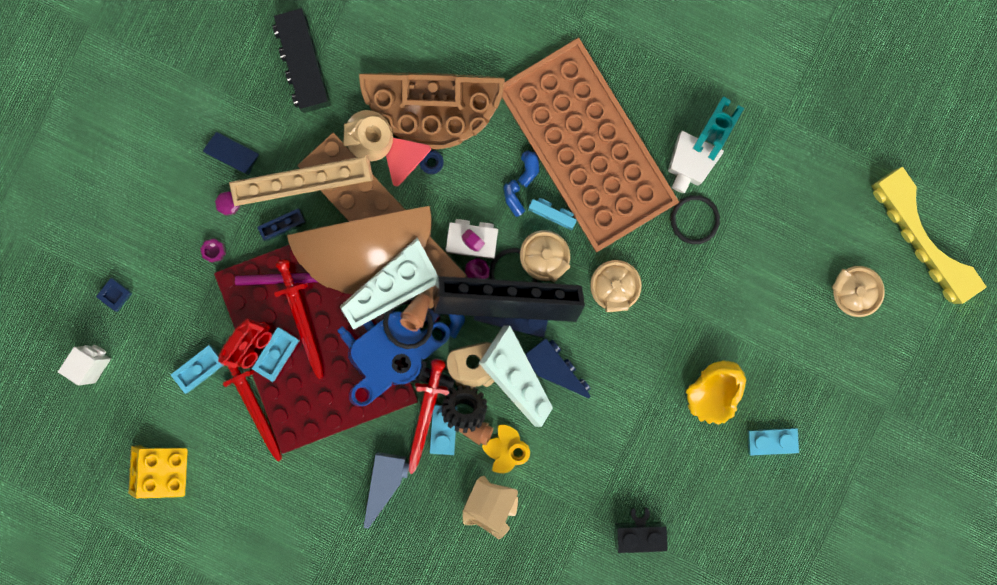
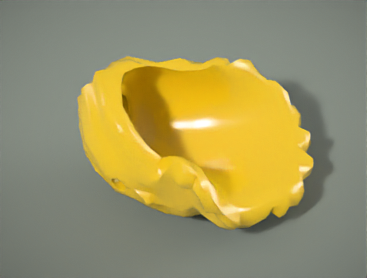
[686,360,746,425]

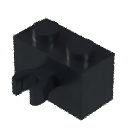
[615,507,668,553]

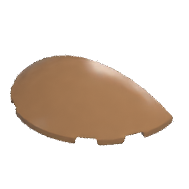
[359,73,505,149]
[287,206,431,294]

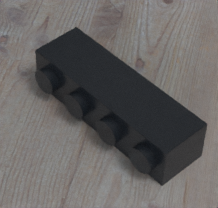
[272,8,331,113]

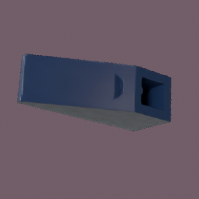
[525,338,591,398]

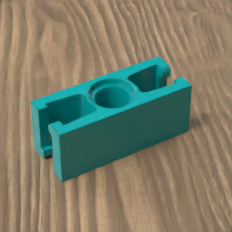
[692,96,744,161]

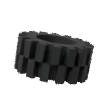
[442,385,487,433]

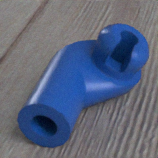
[517,151,539,188]
[503,180,525,217]
[448,314,465,338]

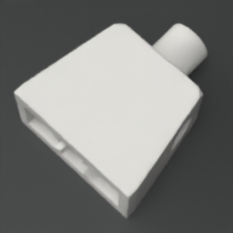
[668,131,724,193]

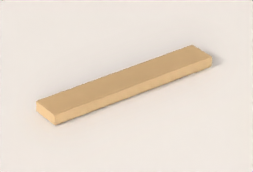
[229,156,373,206]

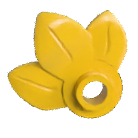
[482,425,530,473]

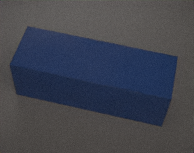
[257,208,307,242]

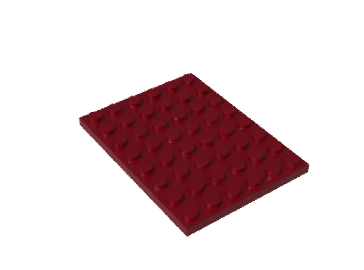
[214,245,418,454]

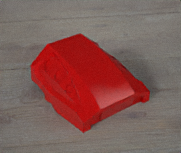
[218,319,272,369]

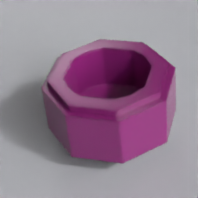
[215,192,241,216]
[461,229,485,252]
[200,239,226,263]
[465,258,490,279]

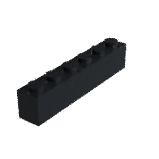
[433,276,585,322]

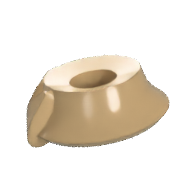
[343,110,393,161]
[520,230,570,282]
[590,260,642,312]
[832,266,885,317]

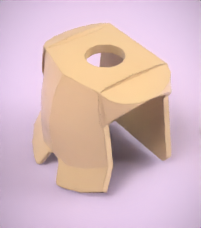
[447,342,495,390]
[463,476,518,539]

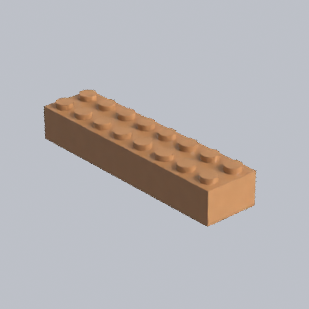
[297,132,467,309]

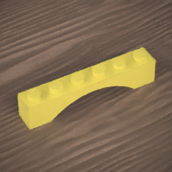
[871,167,986,304]

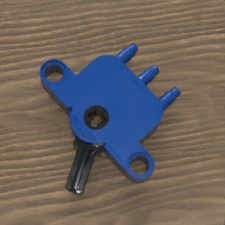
[337,310,454,406]

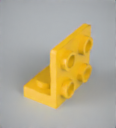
[128,446,187,498]

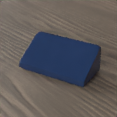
[203,132,260,176]

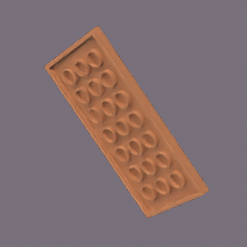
[502,38,679,253]

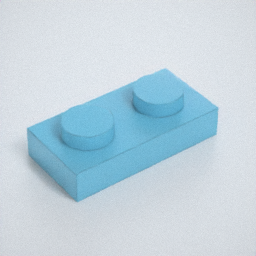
[528,198,577,230]
[252,327,300,382]
[171,345,224,394]
[430,405,458,455]
[747,428,799,455]

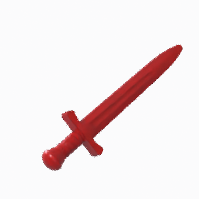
[274,259,323,379]
[409,359,449,474]
[223,366,282,461]

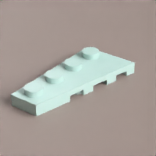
[341,238,438,329]
[479,326,553,427]

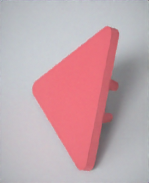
[386,138,431,187]

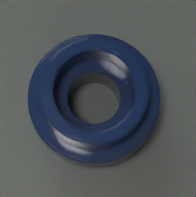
[420,150,444,175]

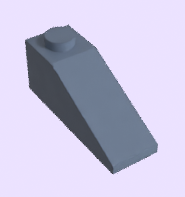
[364,452,410,529]

